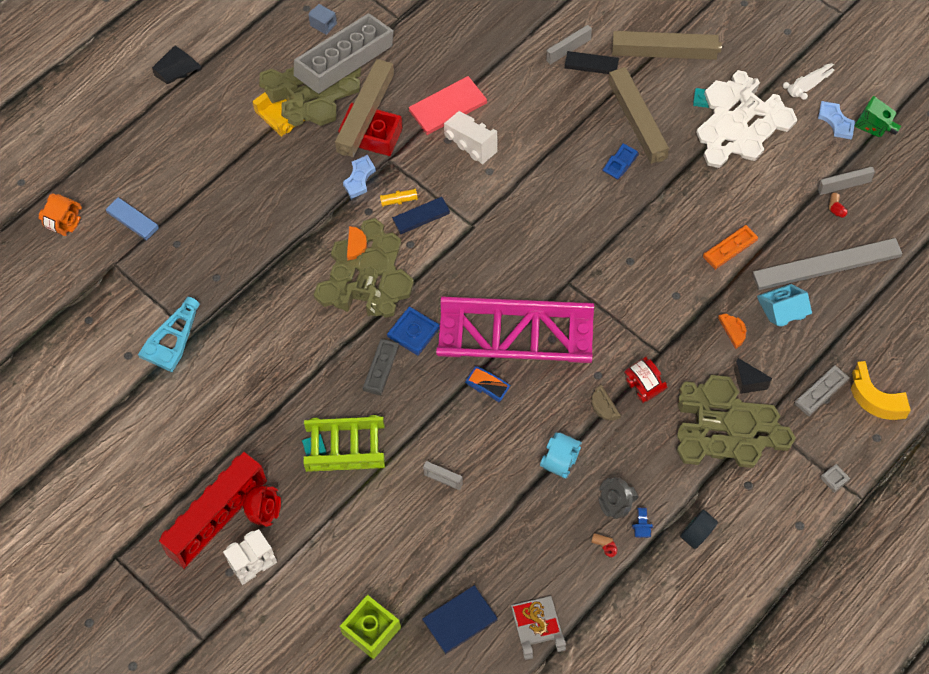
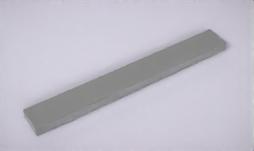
[752,238,902,291]

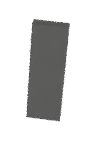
[363,339,399,396]

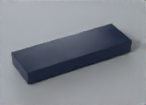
[392,197,450,235]

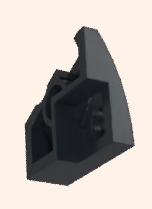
[152,45,202,84]

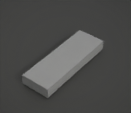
[546,25,592,65]
[818,167,875,195]
[795,365,850,417]

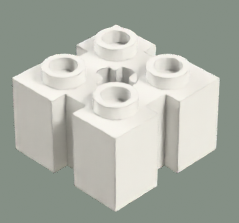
[223,529,277,585]

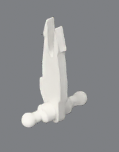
[783,63,834,100]

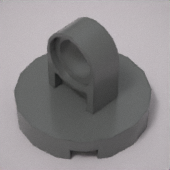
[599,478,639,519]

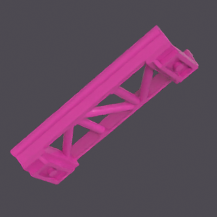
[436,297,594,363]

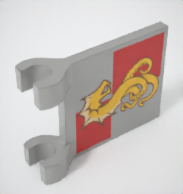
[511,596,566,660]

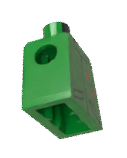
[854,96,901,137]

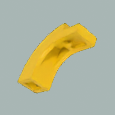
[851,361,911,420]

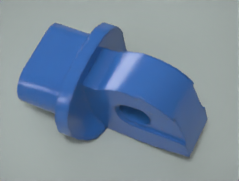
[632,508,653,538]

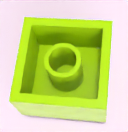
[340,595,401,660]

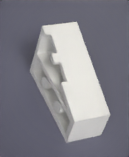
[444,111,497,165]

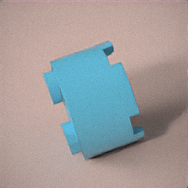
[540,432,582,479]

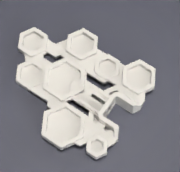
[696,70,797,168]

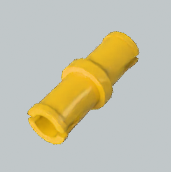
[380,188,418,207]

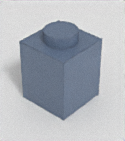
[309,4,337,35]

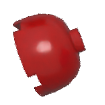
[243,486,281,527]

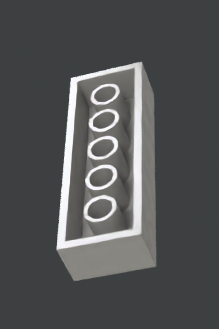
[294,13,393,94]

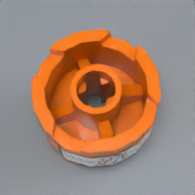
[38,193,82,236]

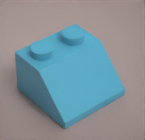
[757,284,812,326]

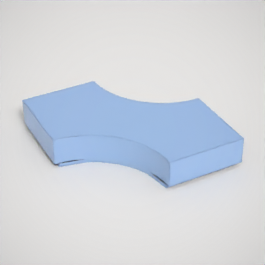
[818,101,855,139]
[343,155,376,199]

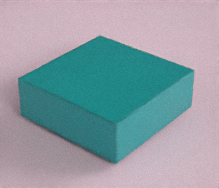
[302,434,327,456]

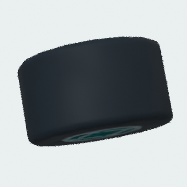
[680,510,718,549]

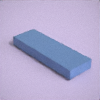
[106,197,159,241]

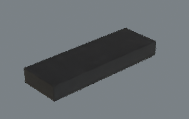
[565,51,619,74]

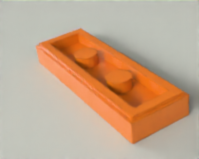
[703,225,758,270]

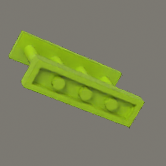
[304,415,385,472]

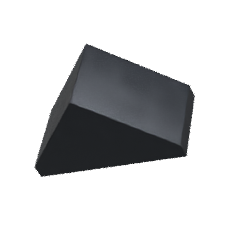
[734,358,772,394]

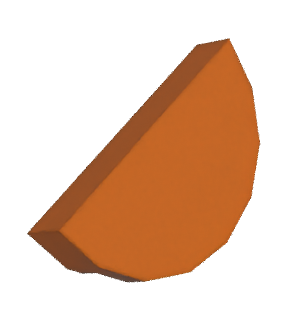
[347,226,367,261]
[718,314,747,349]

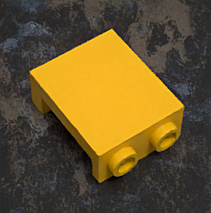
[252,92,305,137]

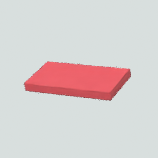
[409,76,487,135]

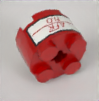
[624,356,668,403]

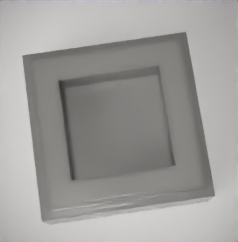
[821,464,850,493]

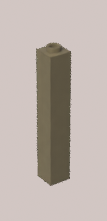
[612,31,722,60]
[335,59,394,157]
[608,67,669,164]

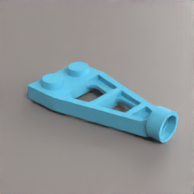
[138,297,200,372]

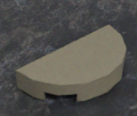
[591,384,621,420]

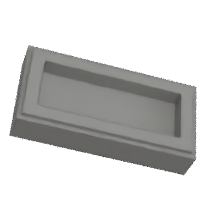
[423,461,463,490]

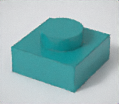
[693,88,710,108]

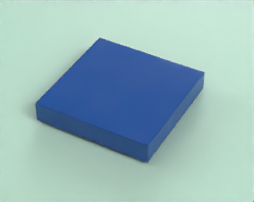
[387,306,440,356]

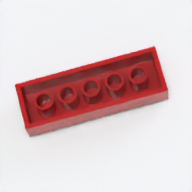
[159,452,267,569]

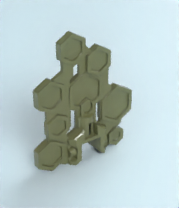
[259,67,361,127]
[314,218,414,318]
[676,375,796,468]

